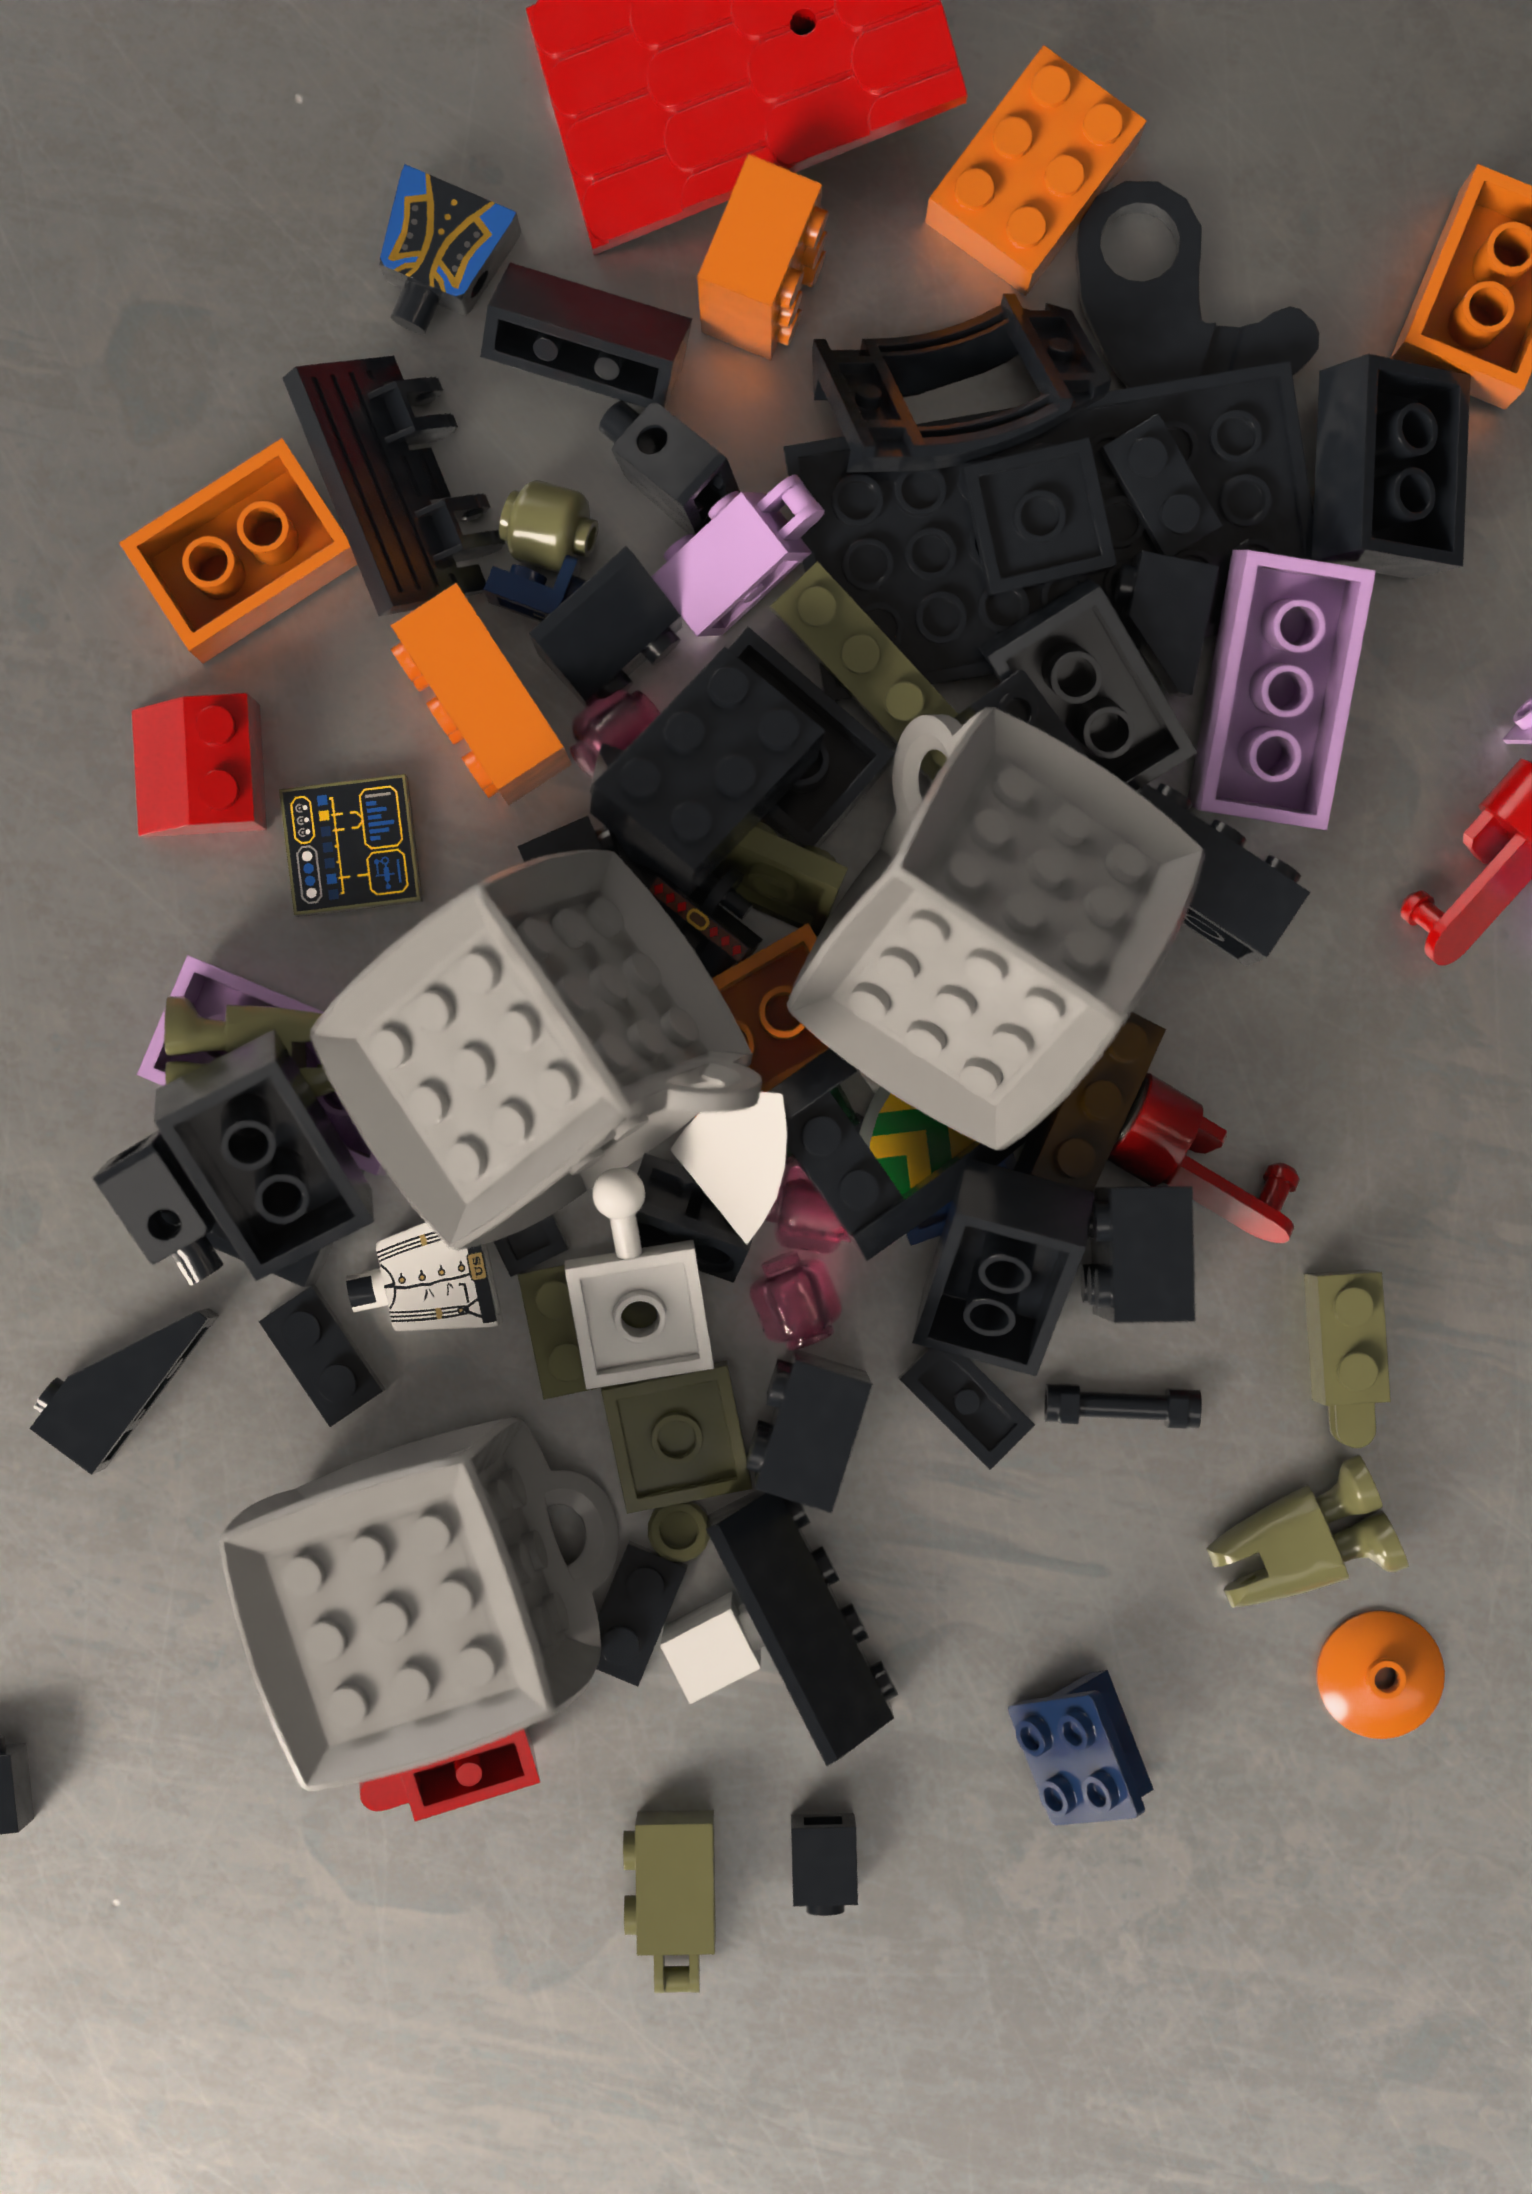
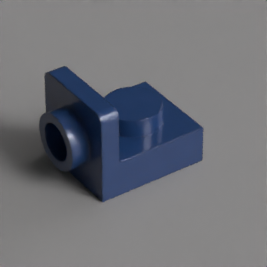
[484,555,587,623]

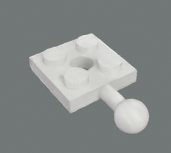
[565,1167,714,1390]

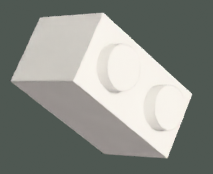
[660,1591,765,1704]

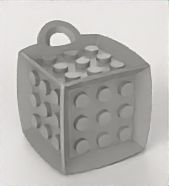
[787,708,1205,1150]
[310,850,762,1250]
[219,1416,619,1791]

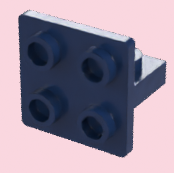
[1008,1670,1154,1826]

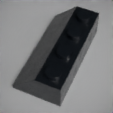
[706,1490,898,1766]

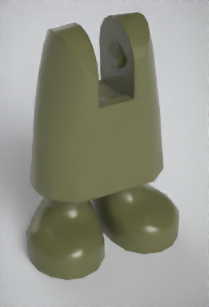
[164,996,336,1097]
[1206,1455,1409,1608]

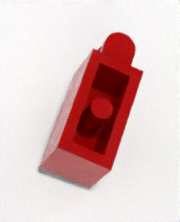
[359,1727,541,1822]

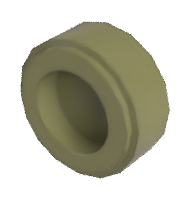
[648,1500,710,1562]

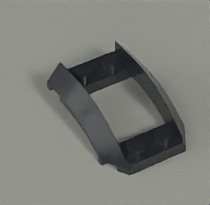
[812,293,1112,472]
[768,1048,1032,1261]

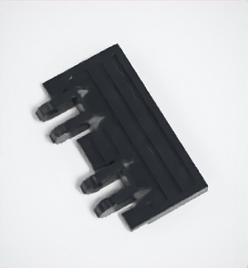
[282,355,506,617]

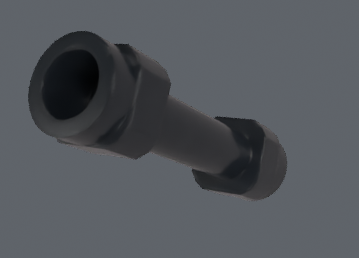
[1044,1384,1202,1429]

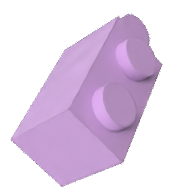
[651,474,825,637]

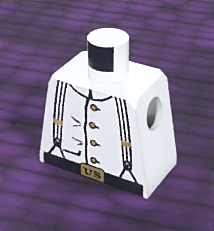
[346,1222,503,1331]

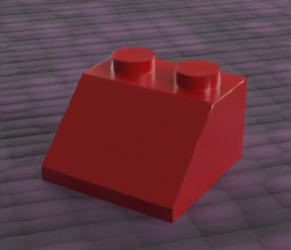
[132,693,267,838]

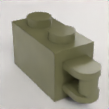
[1304,1270,1391,1448]
[623,1810,716,1993]

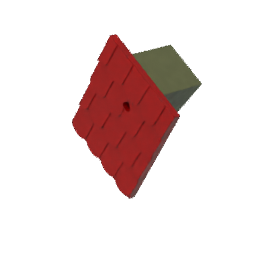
[526,0,968,255]

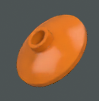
[1316,1610,1445,1739]

